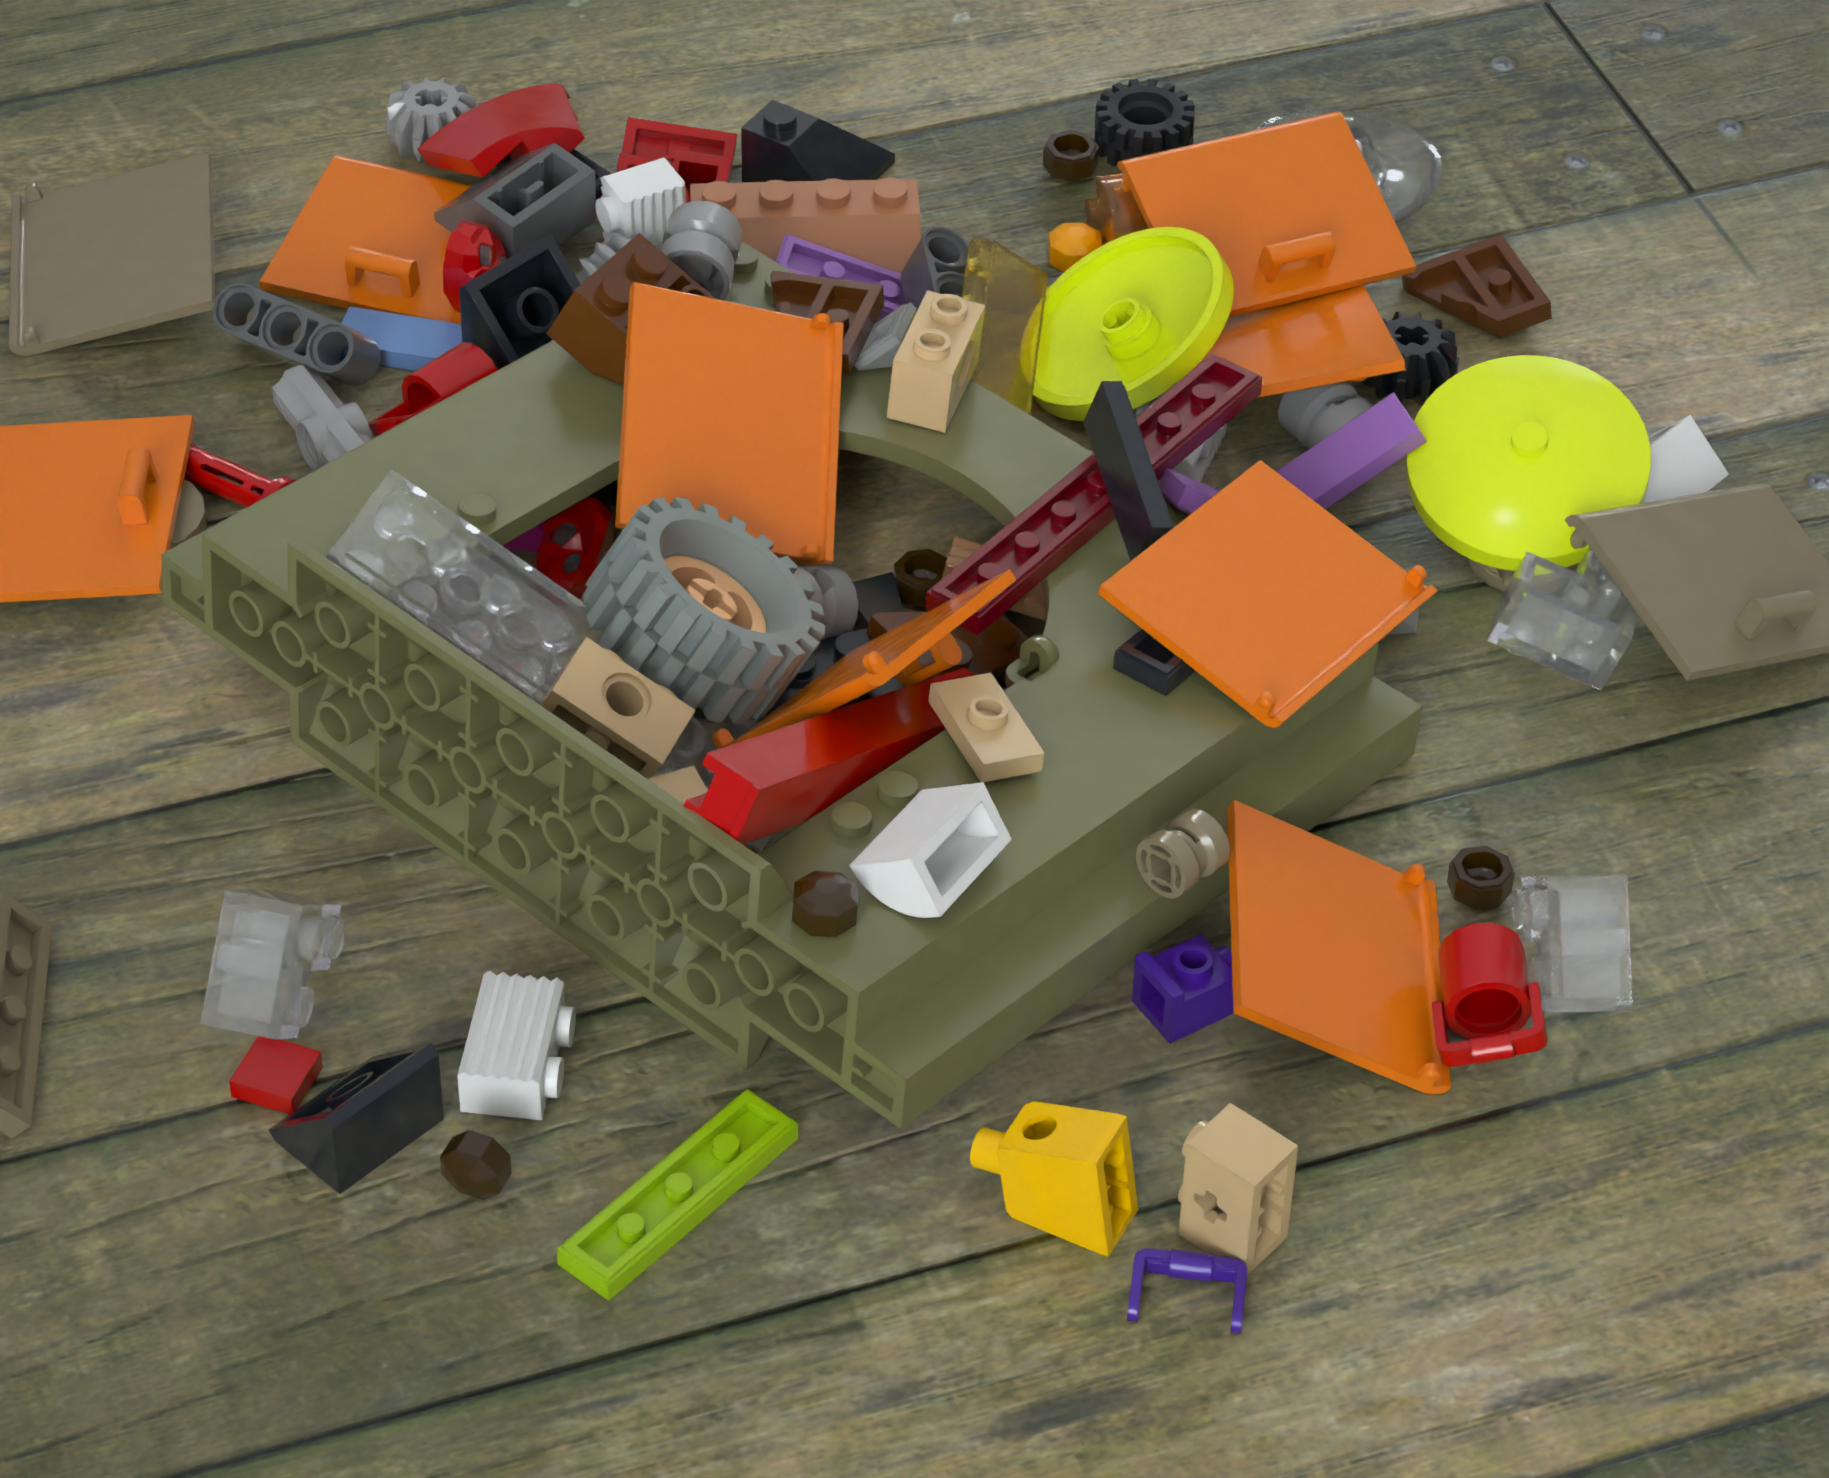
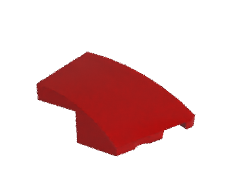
[417,83,585,178]
[603,117,737,241]

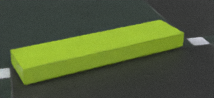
[556,1089,798,1301]

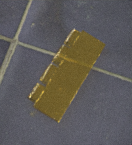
[961,237,1049,415]

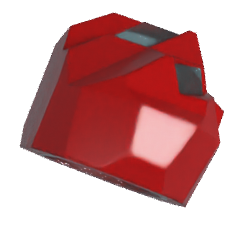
[443,220,508,312]
[536,497,614,602]

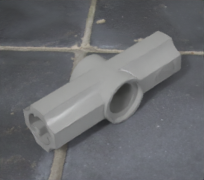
[272,365,372,471]

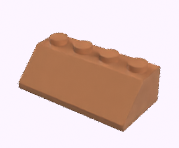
[690,177,921,273]

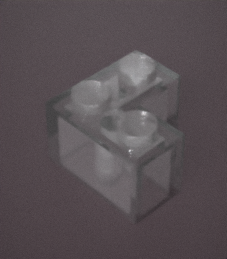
[1487,547,1638,691]
[1512,872,1633,1013]
[200,889,346,1040]

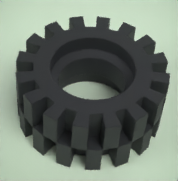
[1094,79,1195,167]

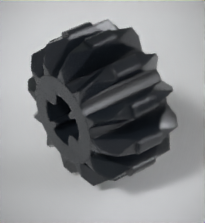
[1363,312,1459,405]

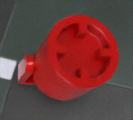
[368,342,498,437]
[1432,923,1548,1067]

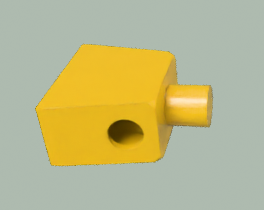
[970,1101,1139,1257]

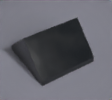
[459,233,581,370]
[269,1043,444,1194]

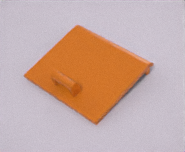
[1117,111,1416,318]
[259,155,473,324]
[615,282,844,565]
[1188,285,1406,398]
[0,415,195,603]
[1097,460,1438,728]
[712,569,1017,751]
[1227,800,1451,1095]

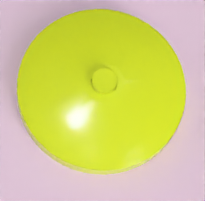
[1016,227,1234,421]
[1406,355,1651,572]

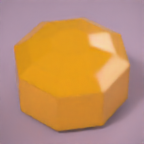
[1048,222,1103,272]

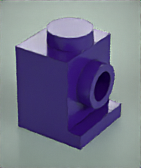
[1132,934,1233,1044]

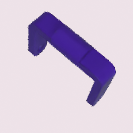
[1127,1248,1247,1334]

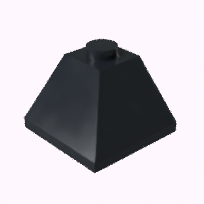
[741,100,895,183]

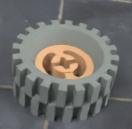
[583,497,826,724]

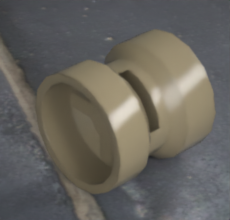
[1135,809,1230,899]

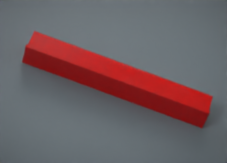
[683,667,976,845]

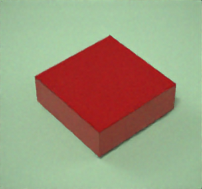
[229,1033,323,1114]

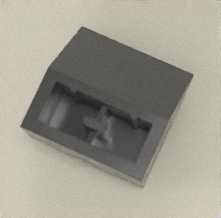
[434,143,596,258]

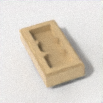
[928,673,1045,782]

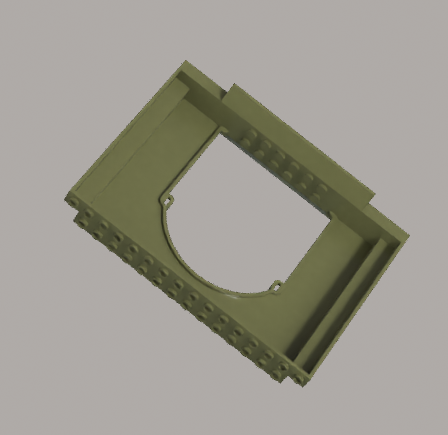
[161,242,1423,1129]

